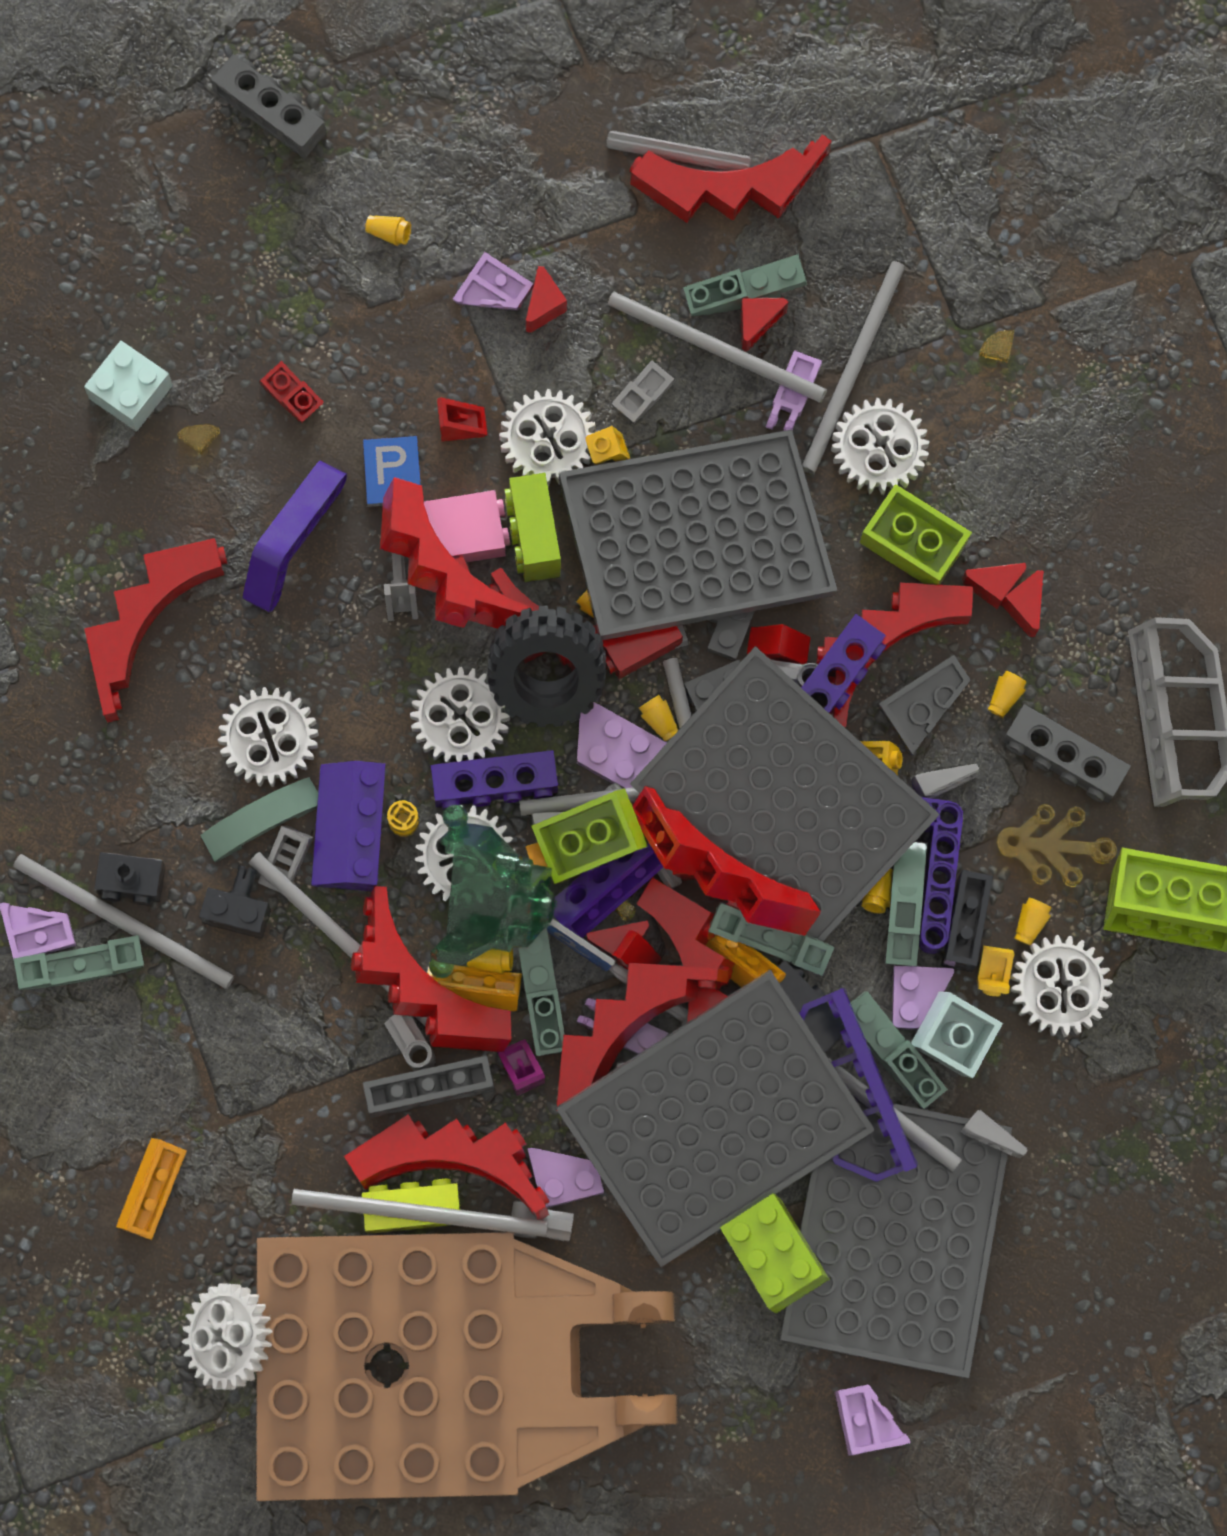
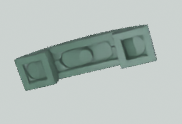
[200,777,318,863]
[708,902,834,976]
[14,935,144,990]

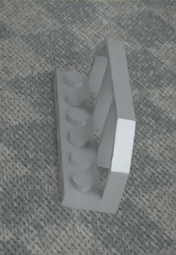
[1128,617,1227,807]

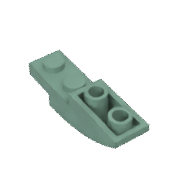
[683,254,808,316]
[886,842,927,967]
[515,927,565,1056]
[851,991,948,1109]

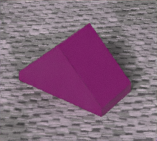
[497,1039,545,1096]

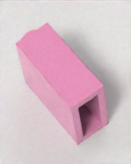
[424,490,510,563]

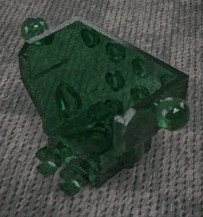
[429,805,557,979]

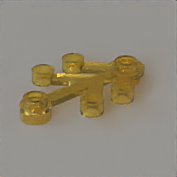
[997,804,1117,887]

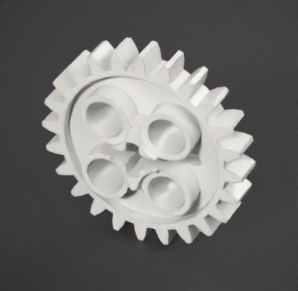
[499,389,596,486]
[831,398,929,495]
[410,667,510,763]
[218,687,319,787]
[415,805,516,905]
[1010,935,1113,1037]
[182,1284,272,1390]

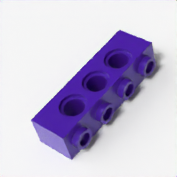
[801,614,886,714]
[431,750,558,811]
[546,835,663,938]

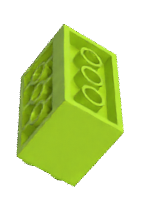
[1103,848,1227,952]

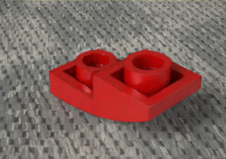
[259,361,324,423]
[613,929,661,970]

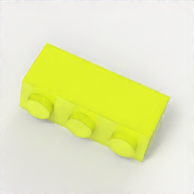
[362,1179,460,1234]

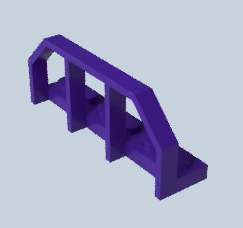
[800,988,918,1182]

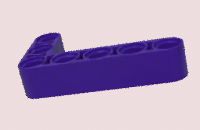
[242,461,347,613]
[919,797,963,954]

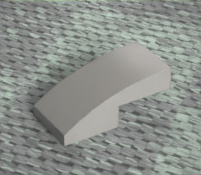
[612,360,675,423]

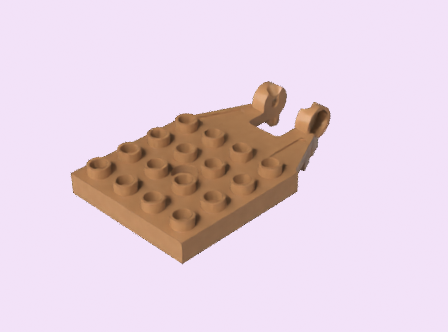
[257,1232,678,1501]

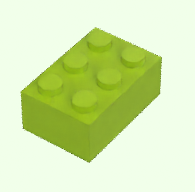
[504,473,561,582]
[859,484,972,585]
[531,788,648,884]
[720,1193,830,1313]

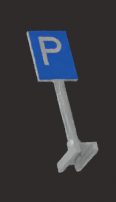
[363,436,421,621]
[547,919,688,1026]

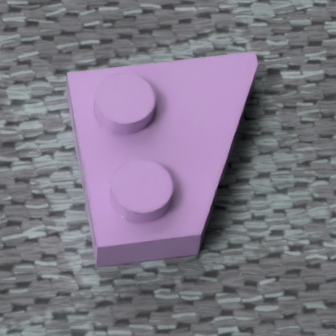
[453,252,534,311]
[892,966,954,1030]
[528,1148,604,1208]
[835,1385,910,1456]

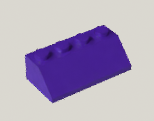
[311,761,386,892]

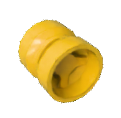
[387,800,419,837]

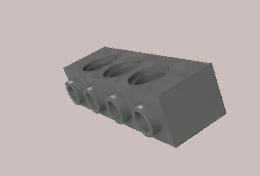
[211,54,326,159]
[1002,704,1131,803]
[363,1055,494,1118]

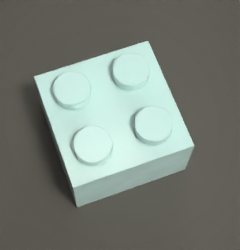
[84,340,173,432]
[911,991,1003,1078]

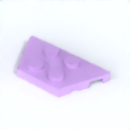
[577,703,667,789]

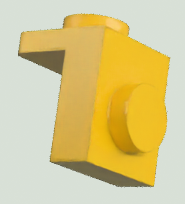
[976,945,1014,996]

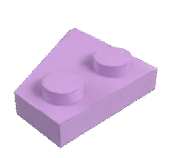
[0,903,76,960]

